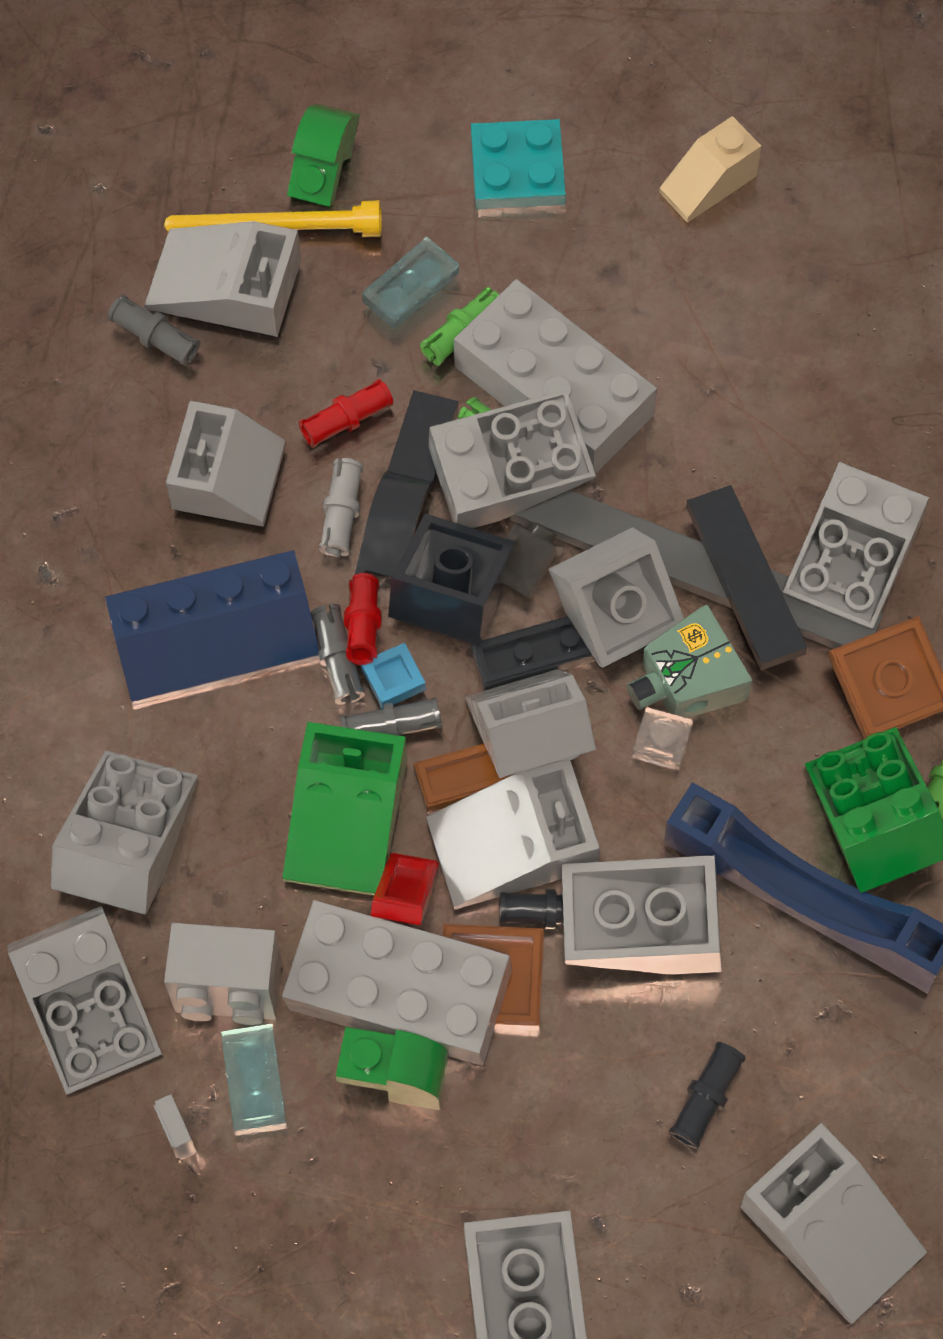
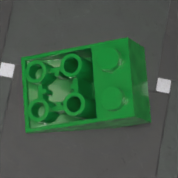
[282,722,407,896]
[805,727,943,893]

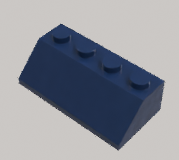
[105,550,319,706]

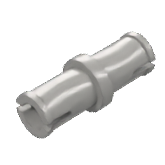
[319,458,363,557]

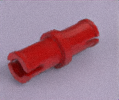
[298,379,394,448]
[344,573,382,665]

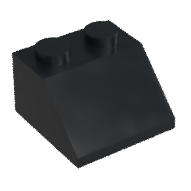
[388,513,515,646]

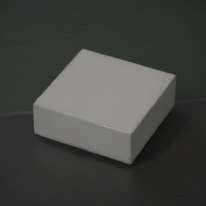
[154,1094,197,1160]

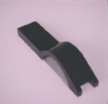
[355,390,458,577]

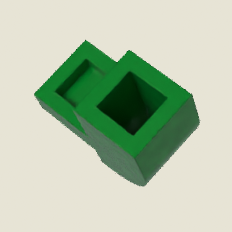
[287,104,360,207]
[335,1027,449,1110]

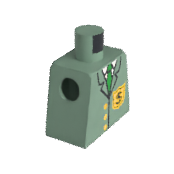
[627,605,752,720]

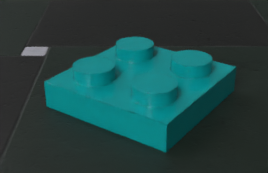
[471,119,566,209]

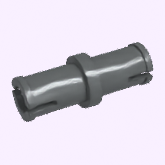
[108,294,201,366]
[311,604,365,705]
[340,697,443,736]

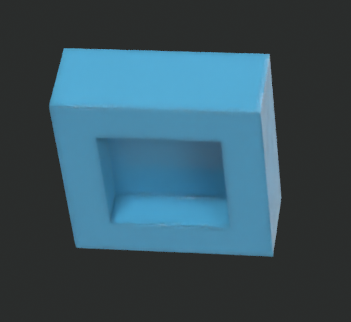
[361,643,426,709]

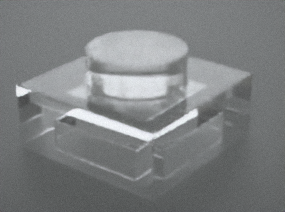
[632,707,693,771]

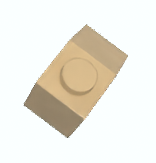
[659,116,762,223]

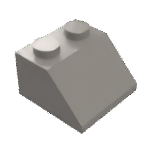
[549,527,684,668]

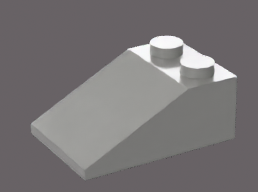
[562,855,722,974]

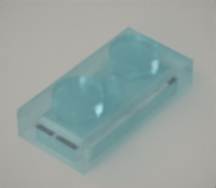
[362,237,459,330]
[221,1024,287,1136]

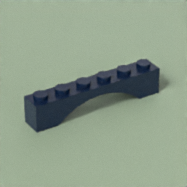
[664,782,943,994]

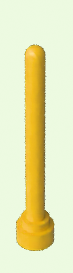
[164,200,382,237]

